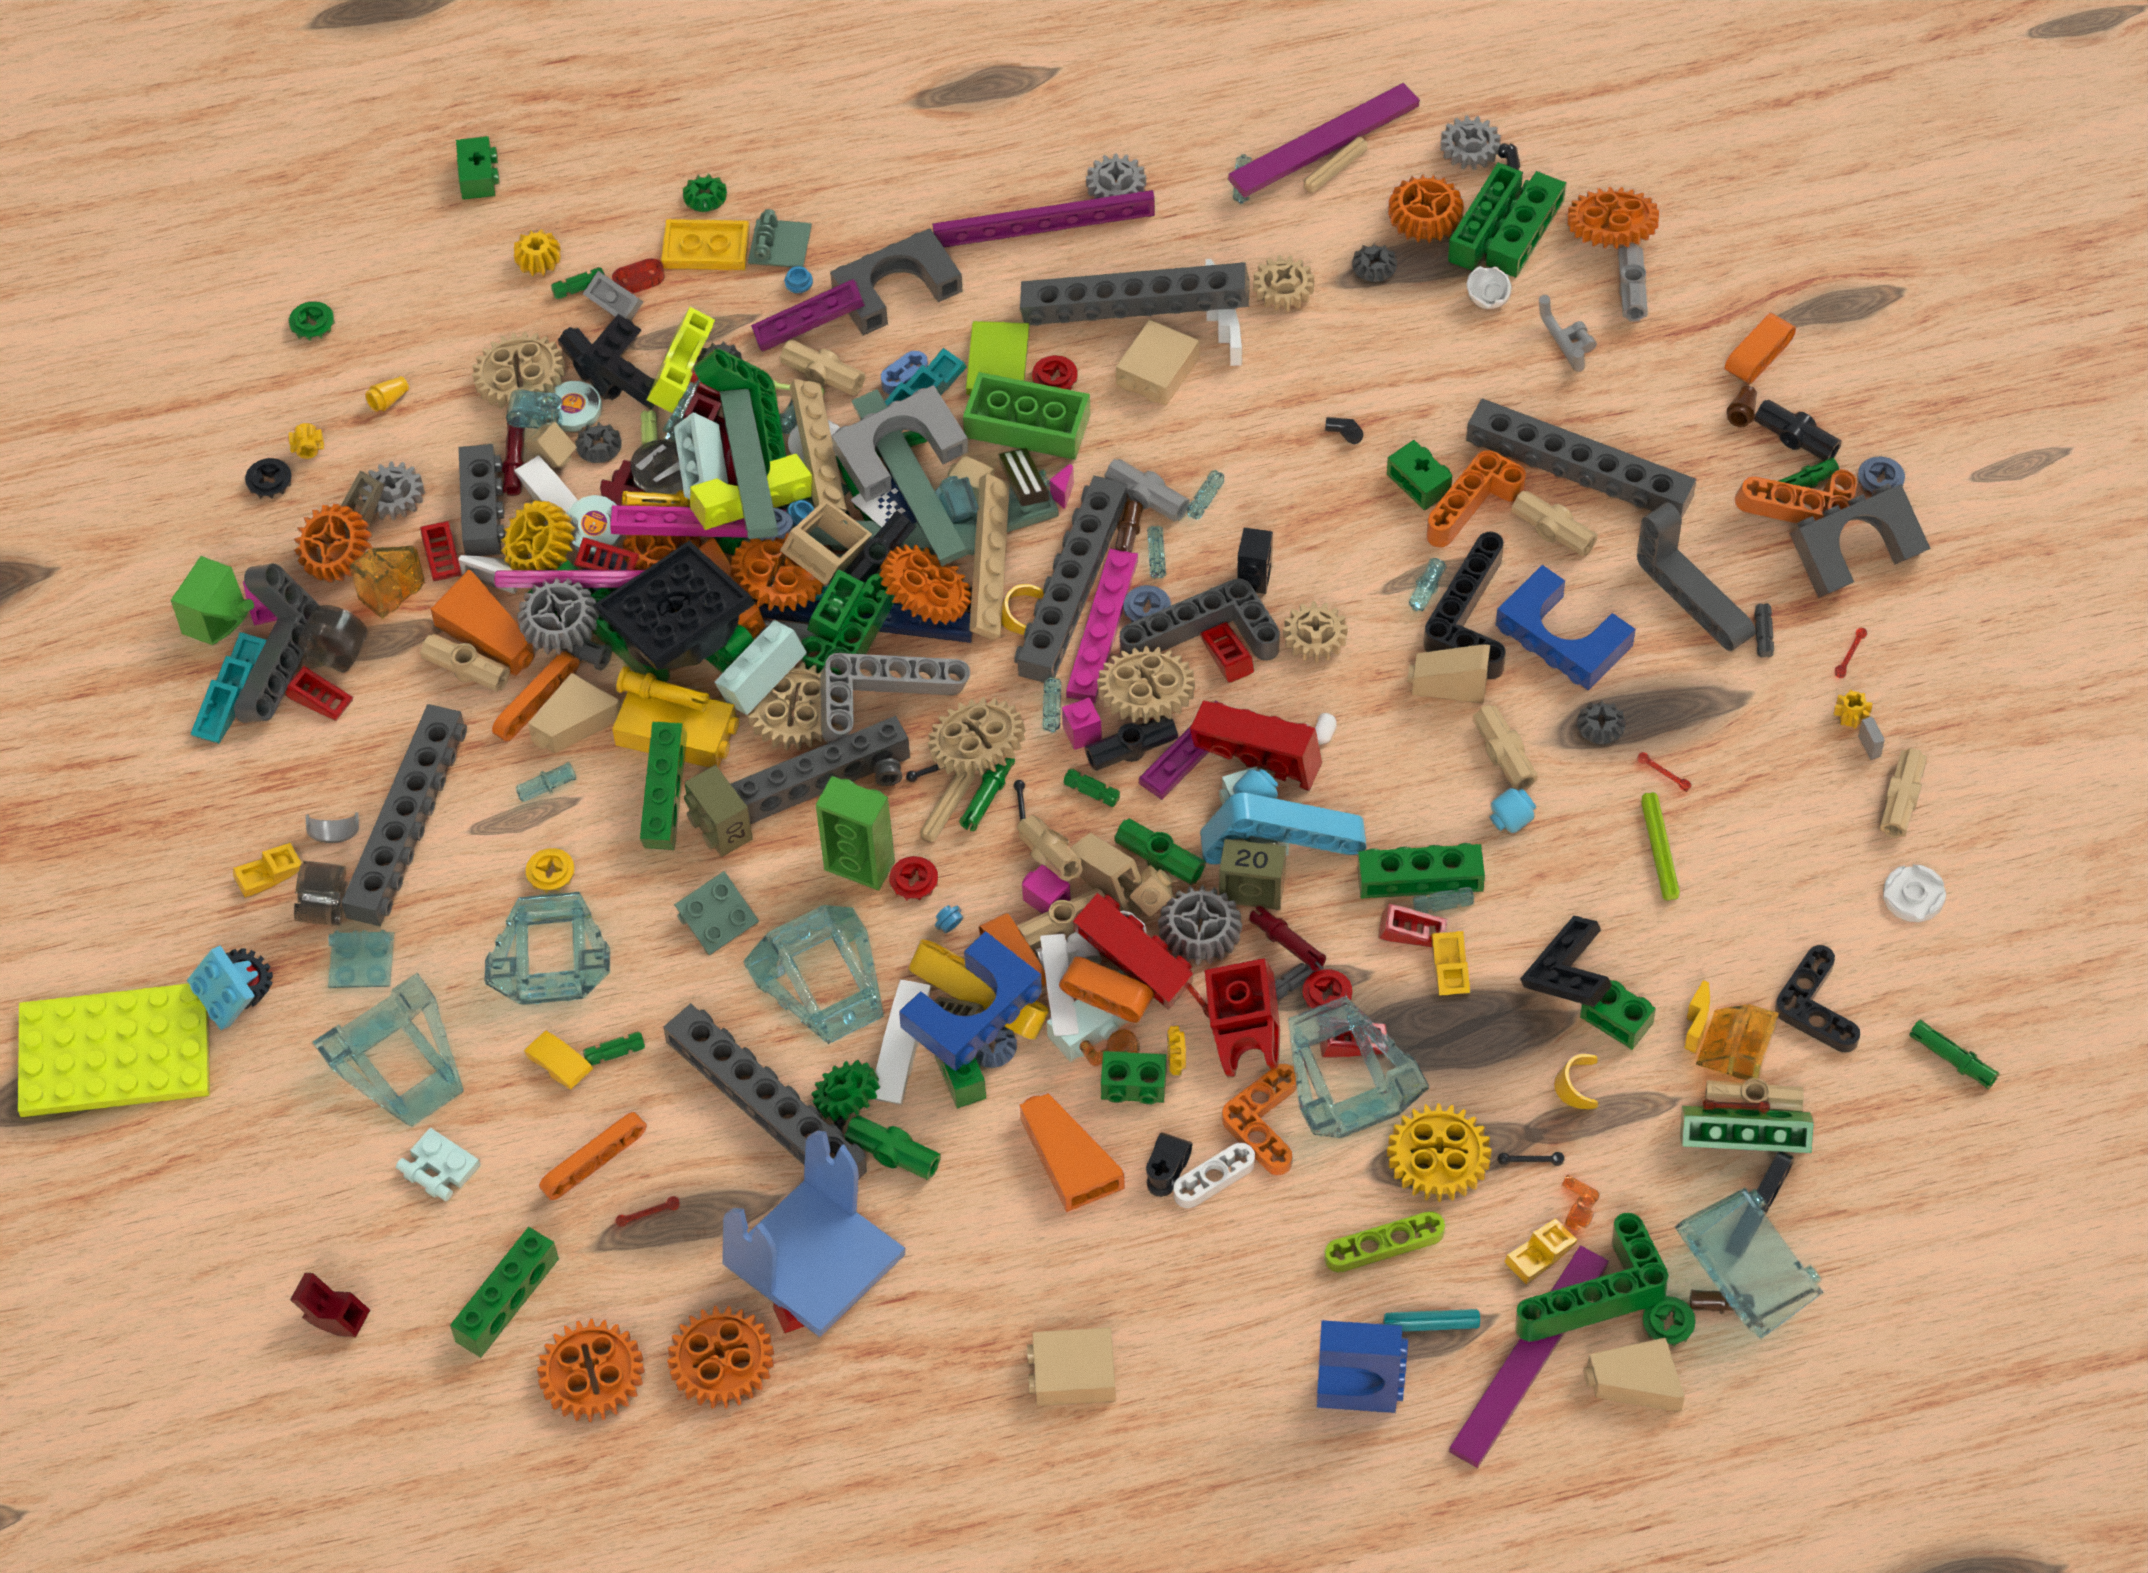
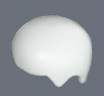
[1466,266,1512,309]

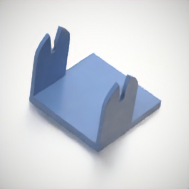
[722,1131,905,1337]

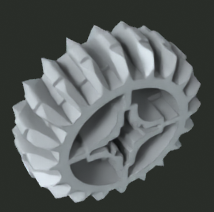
[517,577,599,655]
[1158,884,1242,966]

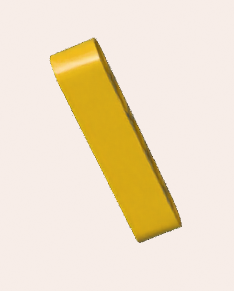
[908,939,1049,1039]

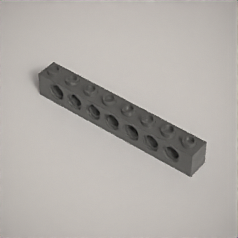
[1020,262,1250,325]
[1466,398,1696,518]
[1014,475,1127,685]
[341,704,467,927]
[663,1003,867,1180]

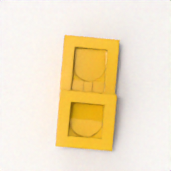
[233,843,303,898]
[1431,931,1470,996]
[1684,980,1710,1054]
[524,1030,593,1089]
[1504,1218,1577,1284]

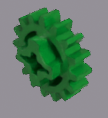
[812,1060,880,1121]

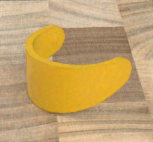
[1001,584,1045,635]
[1554,1054,1598,1109]

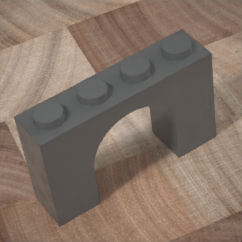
[830,228,963,336]
[1789,483,1931,598]

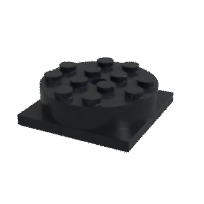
[593,540,755,671]

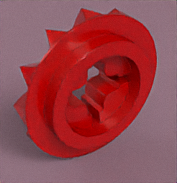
[1032,355,1078,390]
[889,856,938,901]
[1303,969,1353,1016]

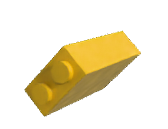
[612,691,739,768]

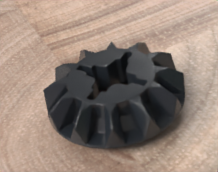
[245,458,292,499]

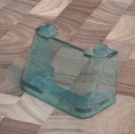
[1675,1187,1824,1339]

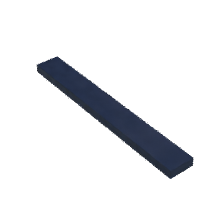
[753,599,973,643]

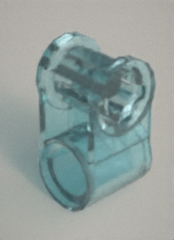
[506,389,563,429]

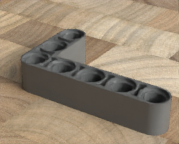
[1637,502,1756,651]
[234,563,321,723]
[1119,578,1280,661]

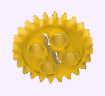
[1387,1103,1492,1202]

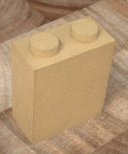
[1116,319,1199,406]
[1027,1327,1116,1406]

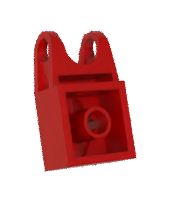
[1204,958,1280,1078]

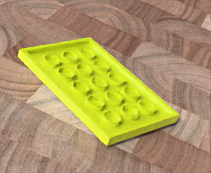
[18,983,210,1117]

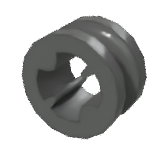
[874,759,902,786]

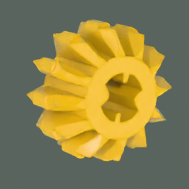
[513,229,561,277]

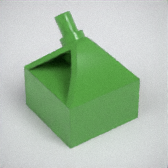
[171,556,254,645]

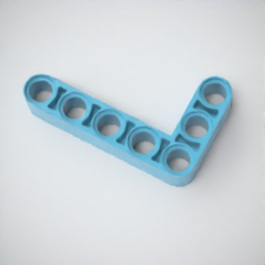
[1200,793,1367,864]

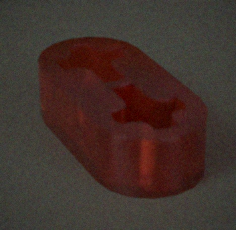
[612,258,665,294]

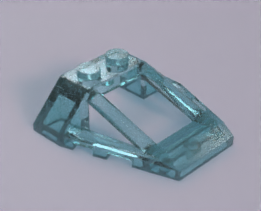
[484,892,610,1005]
[743,905,884,1044]
[313,973,464,1127]
[1288,996,1429,1138]

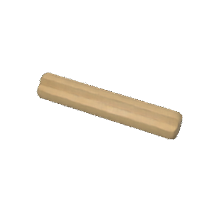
[1303,137,1368,193]
[920,771,975,842]

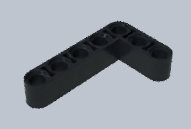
[1424,531,1506,679]

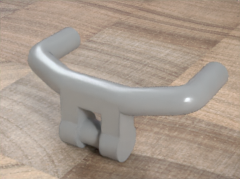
[1539,295,1597,372]

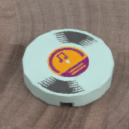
[544,381,602,432]
[567,495,622,554]

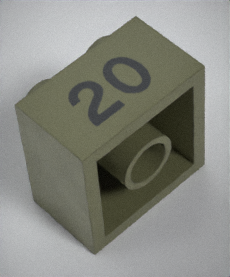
[684,765,753,857]
[1219,839,1286,910]

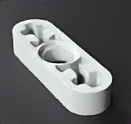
[1174,1143,1255,1208]

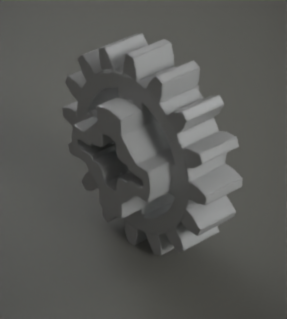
[1440,116,1501,170]
[1086,154,1146,199]
[361,461,425,520]

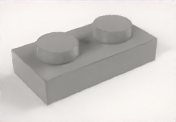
[583,271,643,321]

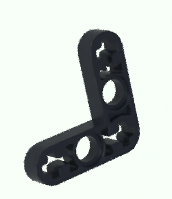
[1775,945,1860,1052]

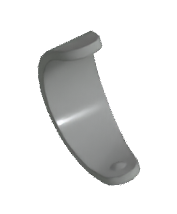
[306,812,359,843]

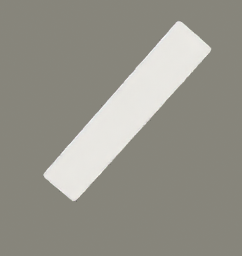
[1040,934,1079,1036]

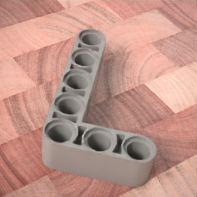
[820,653,970,743]

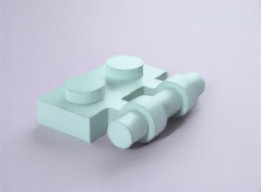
[396,1127,481,1201]

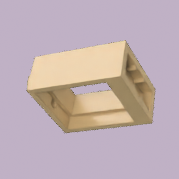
[780,499,872,586]

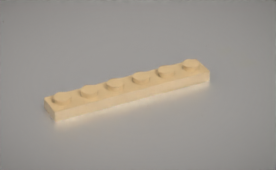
[790,379,847,513]
[969,473,1010,640]

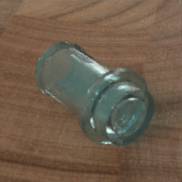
[779,398,797,434]

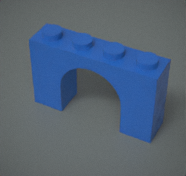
[1496,565,1636,690]
[899,931,1042,1071]
[1317,1320,1408,1413]

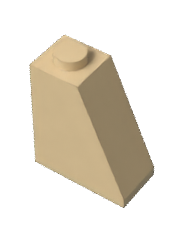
[1407,644,1490,703]
[528,673,621,753]
[1070,833,1143,916]
[1583,1338,1685,1412]

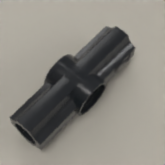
[558,327,622,400]
[1754,399,1842,461]
[844,510,916,589]
[1085,715,1178,771]

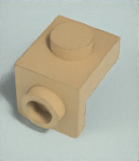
[1130,865,1173,916]

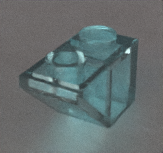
[935,476,979,523]

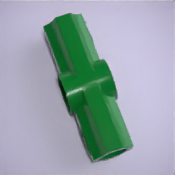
[1114,818,1206,885]
[844,1115,941,1180]

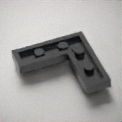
[580,314,655,410]
[1520,915,1612,1007]

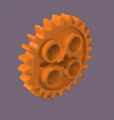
[1568,187,1659,249]
[730,533,825,612]
[879,545,972,625]
[667,1306,774,1409]
[537,1319,645,1422]

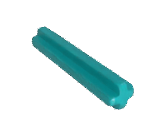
[1383,1309,1481,1332]

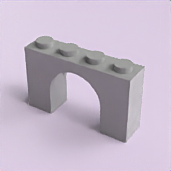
[831,385,968,502]

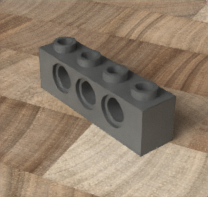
[458,444,506,556]

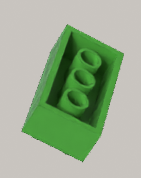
[963,372,1090,460]
[816,776,895,891]

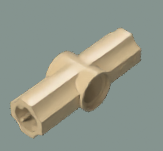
[780,340,865,396]
[1511,490,1598,556]
[420,634,510,692]
[1473,705,1538,790]
[1880,748,1927,839]
[1017,815,1083,882]
[1017,888,1105,950]
[1705,1078,1804,1112]

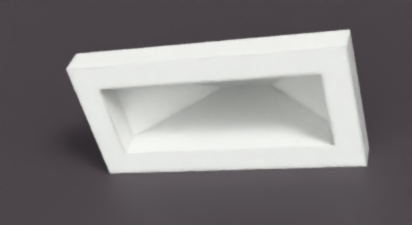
[458,555,517,594]

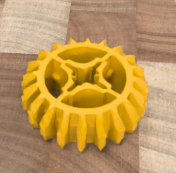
[501,500,576,570]

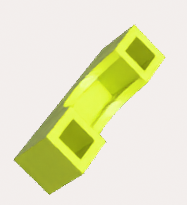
[647,307,715,413]
[690,453,812,530]

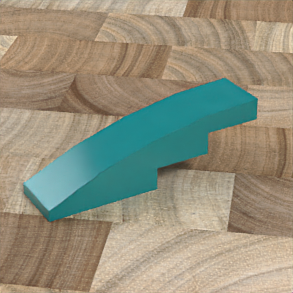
[885,348,967,431]
[191,632,267,744]

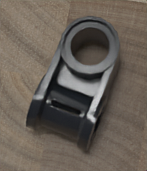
[1146,1132,1193,1197]

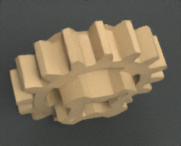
[1253,255,1314,311]
[1283,601,1348,663]

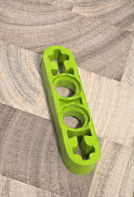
[1324,1211,1445,1272]

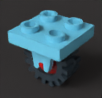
[187,946,273,1030]

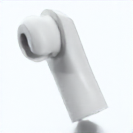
[1315,713,1336,745]

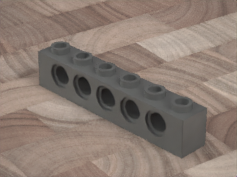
[731,716,910,824]

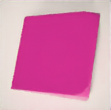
[1050,464,1074,509]

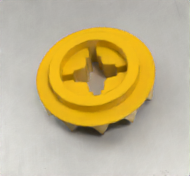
[525,848,575,894]
[1167,1025,1186,1076]

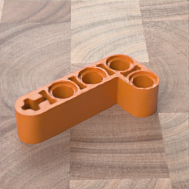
[1427,450,1526,547]
[1735,469,1857,523]

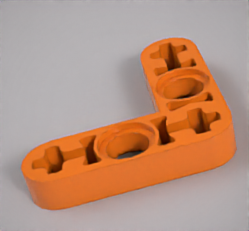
[1222,1064,1298,1175]

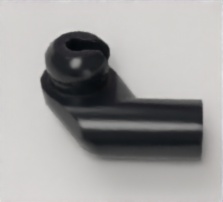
[1498,143,1520,170]
[1325,417,1364,444]

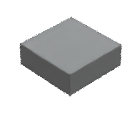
[1858,717,1885,760]

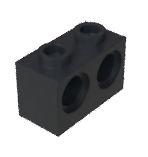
[1237,527,1273,594]

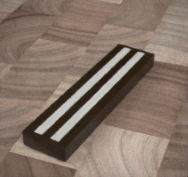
[998,448,1050,507]

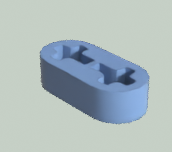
[881,351,928,395]

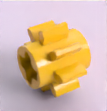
[288,423,324,459]
[1833,689,1873,729]

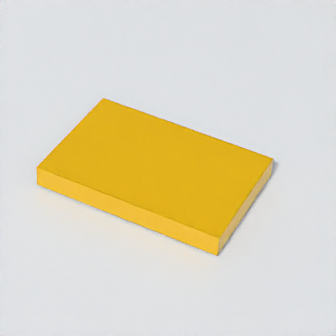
[661,219,750,270]

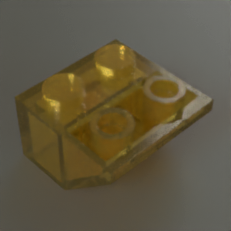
[349,546,425,619]
[1696,1004,1779,1080]

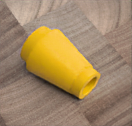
[365,376,409,412]

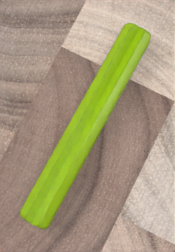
[1641,792,1680,901]

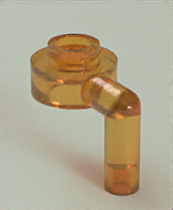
[1079,1029,1140,1067]
[1562,1175,1599,1231]

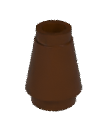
[1726,386,1757,427]

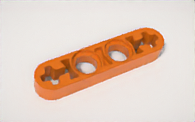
[492,651,579,741]
[539,1112,647,1200]

